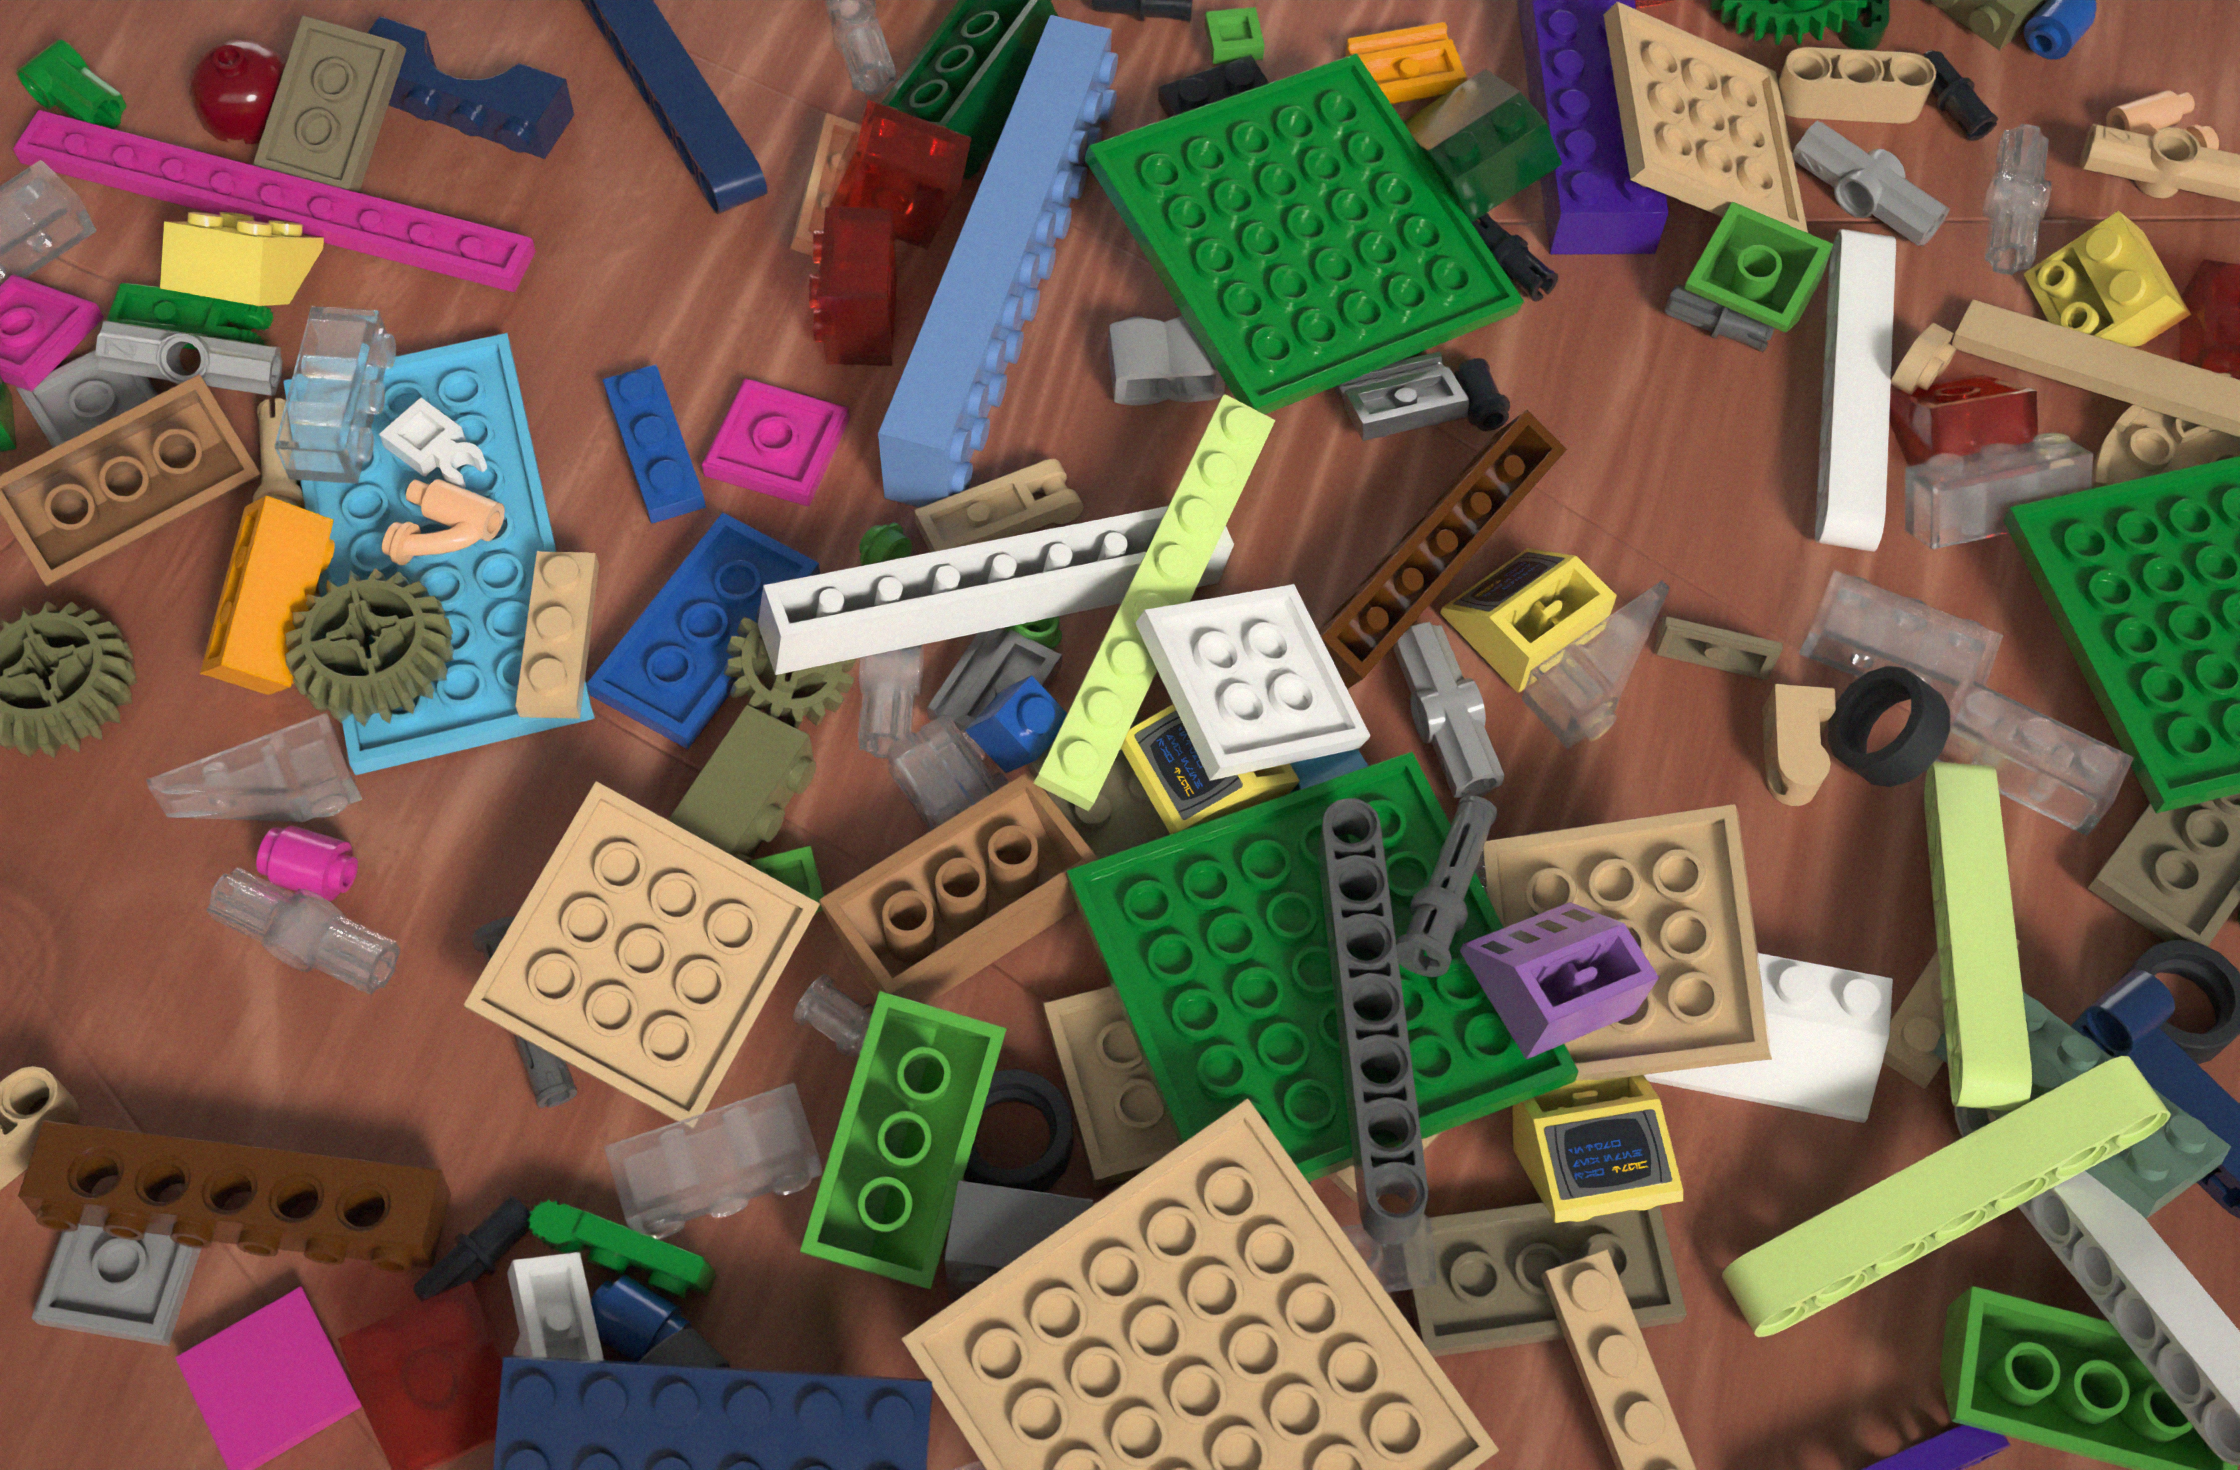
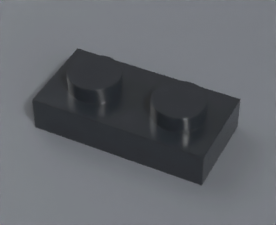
[1158,55,1269,118]

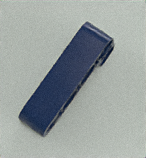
[2071,969,2240,1219]

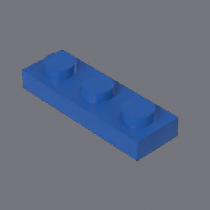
[603,364,706,524]

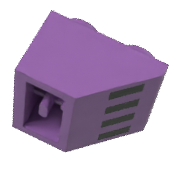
[1460,902,1659,1059]

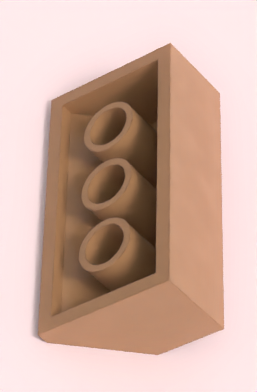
[0,374,261,588]
[819,771,1099,1005]

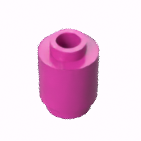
[256,825,358,901]

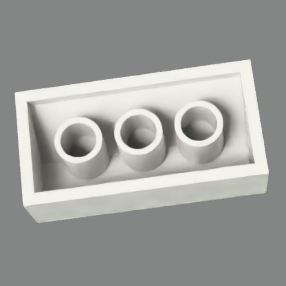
[1644,953,1893,1123]

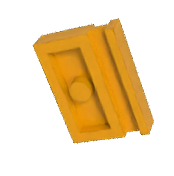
[1345,22,1467,104]

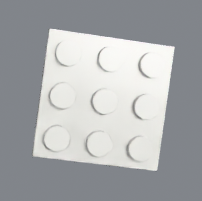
[1135,584,1370,780]

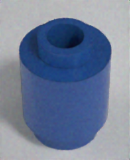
[2024,0,2097,60]
[590,1275,692,1362]

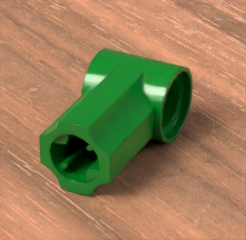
[16,39,127,129]

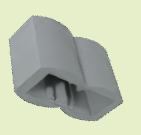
[1107,315,1226,405]

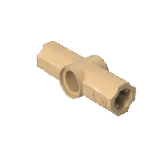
[2079,124,2240,202]

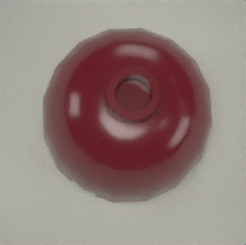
[190,39,287,144]

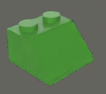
[1684,201,1833,333]

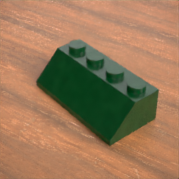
[862,0,1059,180]

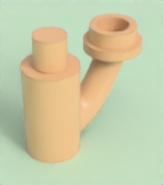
[2106,90,2219,150]
[382,479,505,566]

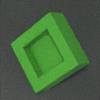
[1204,7,1265,65]
[750,846,824,913]

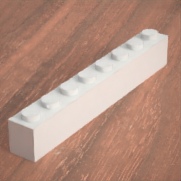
[758,506,1234,675]

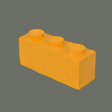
[200,495,335,695]

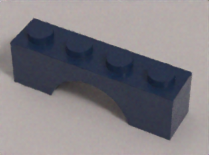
[368,16,574,159]

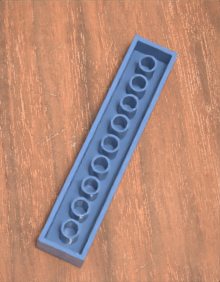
[878,15,1118,508]

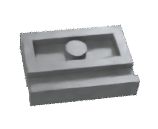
[1336,352,1469,441]
[927,628,1062,743]

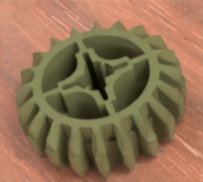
[285,568,454,727]
[0,601,138,759]

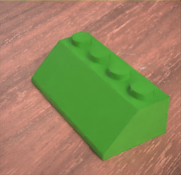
[800,991,1007,1289]
[1940,1286,2238,1470]

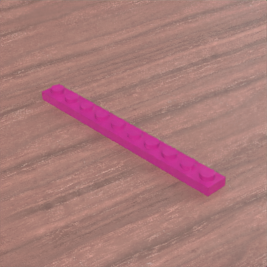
[13,110,536,293]

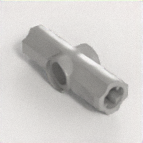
[1792,120,1950,247]
[95,321,283,396]
[1393,622,1505,798]

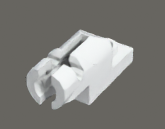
[507,1252,604,1360]

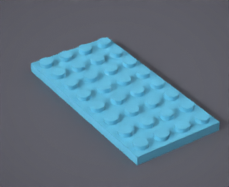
[283,333,595,775]

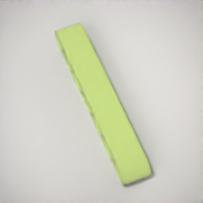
[1924,761,2032,1112]
[1722,1056,2171,1337]

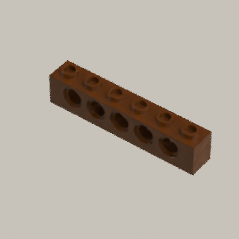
[1317,409,1567,689]
[18,1120,451,1273]

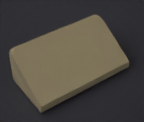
[1653,616,1783,680]

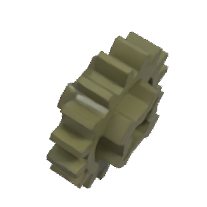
[724,606,856,729]

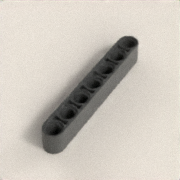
[1318,798,1428,1245]

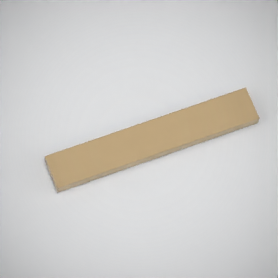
[1952,300,2240,437]

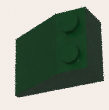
[1403,69,1562,222]

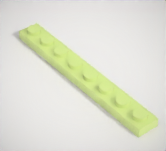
[1033,394,1275,811]

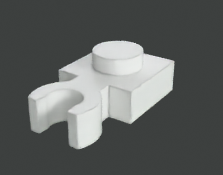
[379,398,487,489]

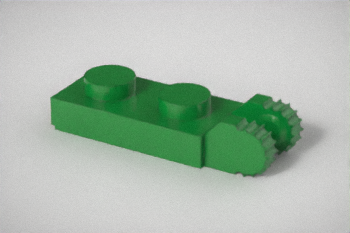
[106,283,274,350]
[527,1199,717,1299]

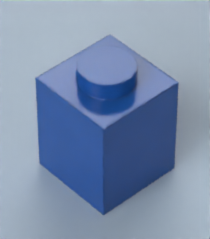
[965,675,1067,773]

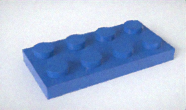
[587,512,820,749]

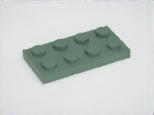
[1933,991,2231,1219]

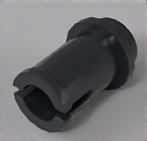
[1454,358,1510,431]

